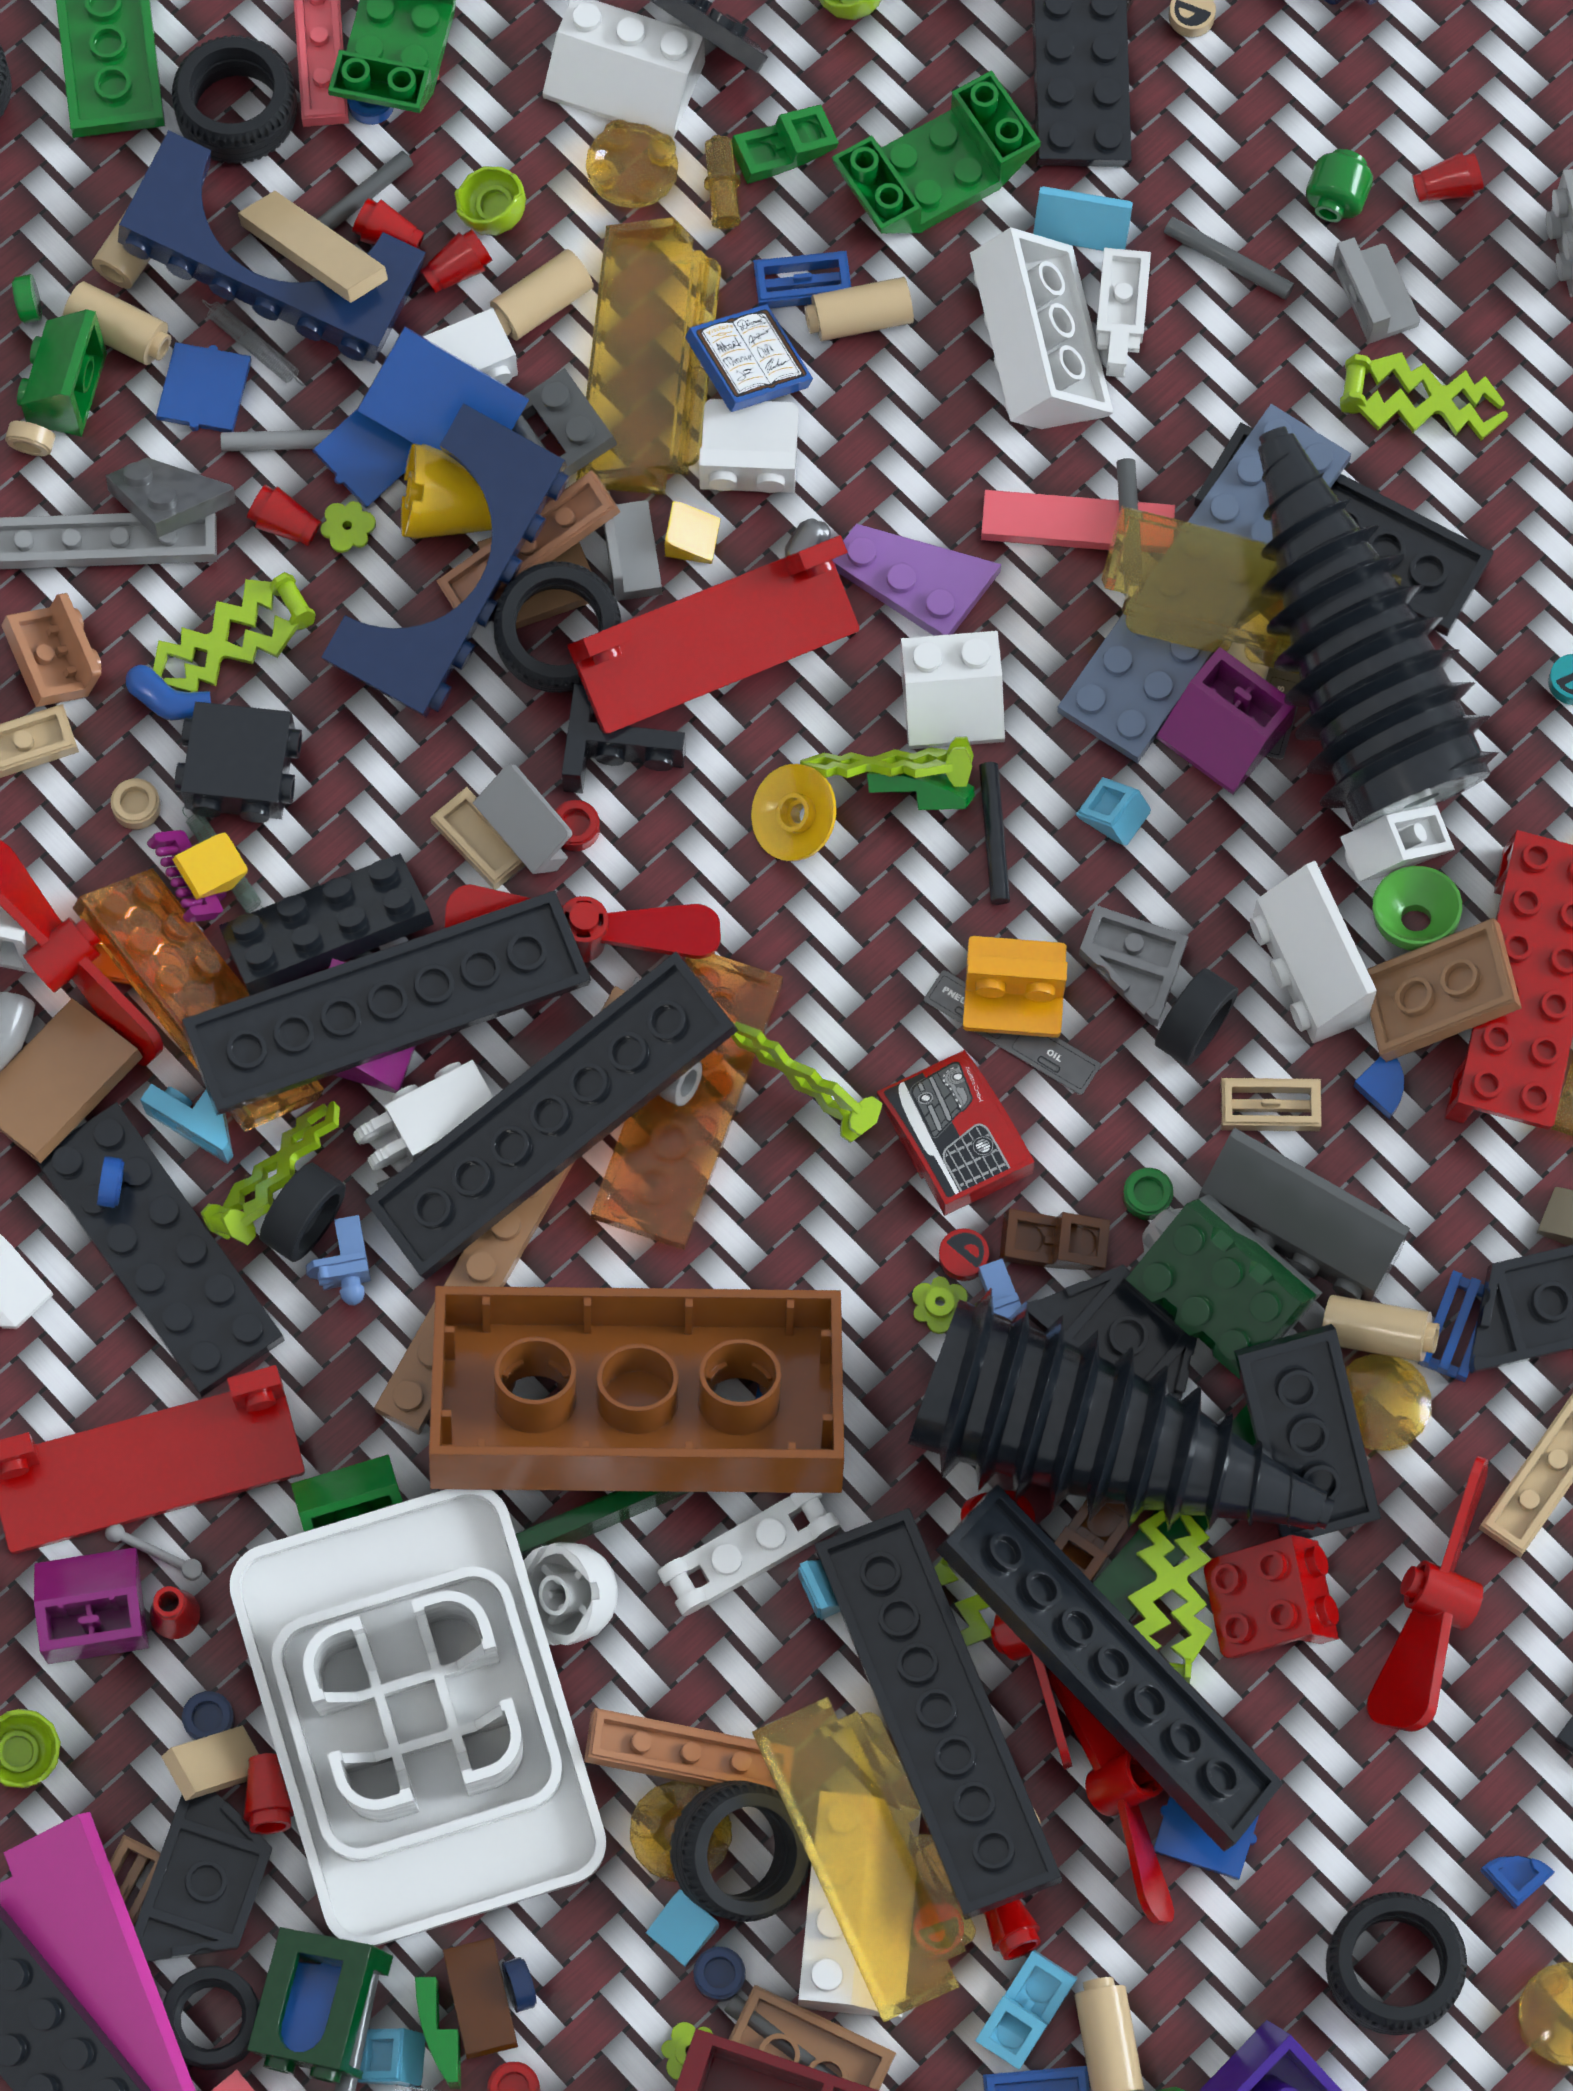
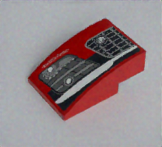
[876,1050,1035,1216]

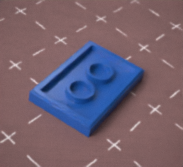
[357,326,529,450]

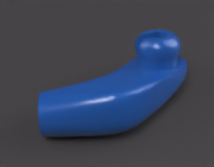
[125,665,211,721]

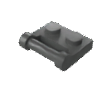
[512,368,617,476]

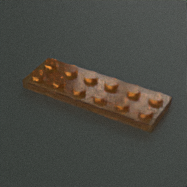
[73,868,324,1132]
[591,954,783,1250]

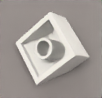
[900,631,1005,750]

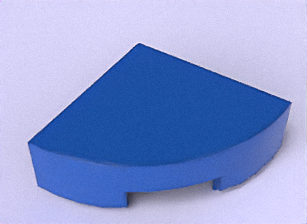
[1353,1056,1404,1119]
[1480,1856,1555,1909]

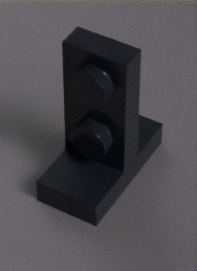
[562,684,686,793]

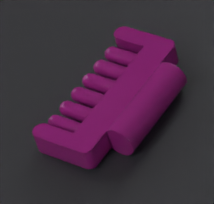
[147,830,227,922]

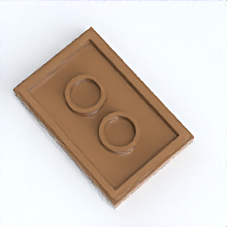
[1367,918,1522,1062]
[0,998,143,1164]
[729,1985,896,2090]

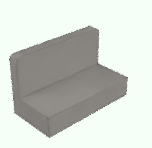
[1332,237,1420,344]
[603,491,662,601]
[473,764,572,874]

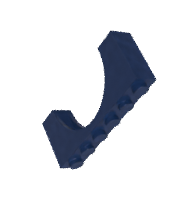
[118,130,426,364]
[321,403,570,718]

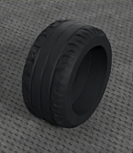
[172,35,297,164]
[494,561,621,693]
[670,1780,813,1922]
[1326,1892,1467,2035]

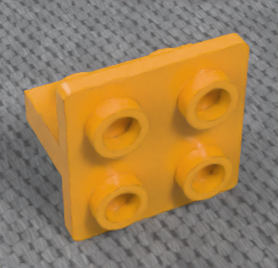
[963,936,1068,1038]

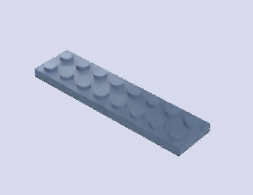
[1057,404,1351,764]

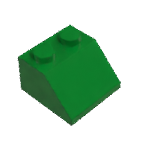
[17,309,107,437]
[291,1454,403,1532]

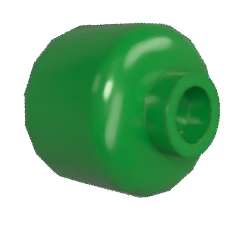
[1305,149,1373,222]

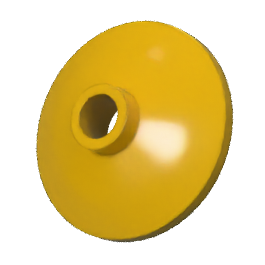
[751,764,836,861]

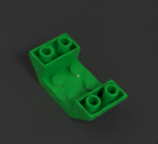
[328,0,456,113]
[832,70,1041,234]

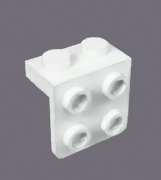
[699,399,799,493]

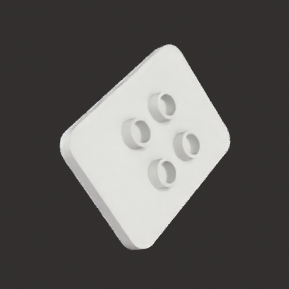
[230,1489,606,1947]

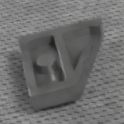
[106,457,236,538]
[1079,905,1189,1027]

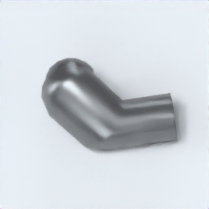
[785,518,831,557]

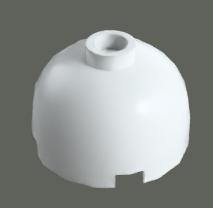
[523,1542,618,1645]

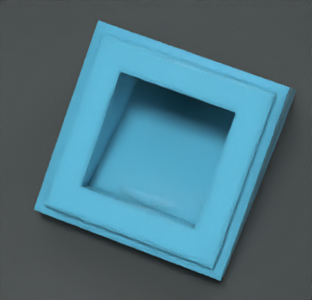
[1076,777,1151,846]
[798,1560,840,1620]
[646,1889,719,1967]
[358,2028,426,2086]

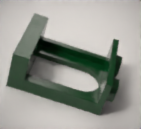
[247,1927,393,2084]

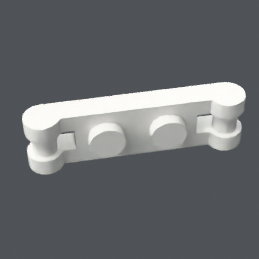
[657,1493,841,1617]

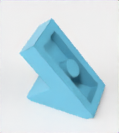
[140,1084,233,1164]

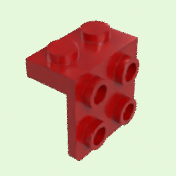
[1204,1535,1339,1659]

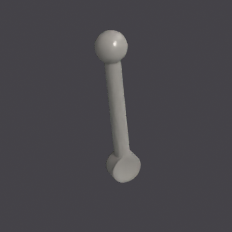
[105,1524,203,1581]

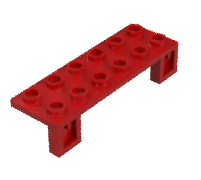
[567,535,860,734]
[1444,830,1573,1130]
[0,1365,305,1554]

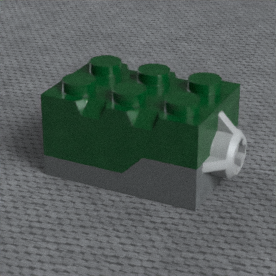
[1126,1194,1322,1379]

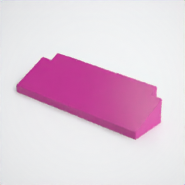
[0,1812,196,2091]

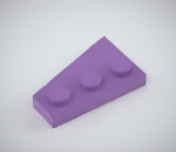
[833,524,1001,636]

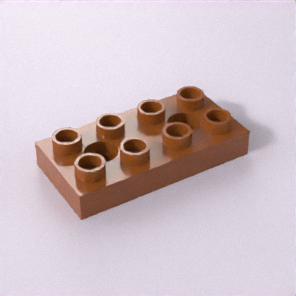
[429,1286,844,1493]

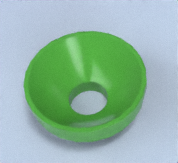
[1372,866,1462,951]

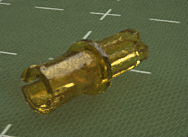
[704,135,741,229]

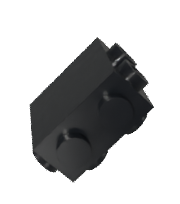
[174,701,302,823]

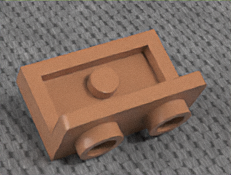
[1,593,101,707]

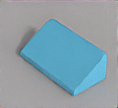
[1033,186,1133,251]

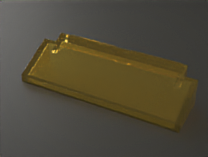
[576,217,721,495]
[1101,506,1401,674]
[752,1696,976,2022]

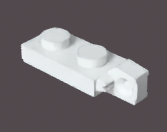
[1095,248,1151,377]

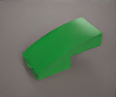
[729,104,839,184]
[867,772,975,810]
[415,1977,461,2089]

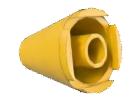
[401,444,492,539]

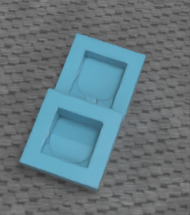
[975,1950,1078,2070]

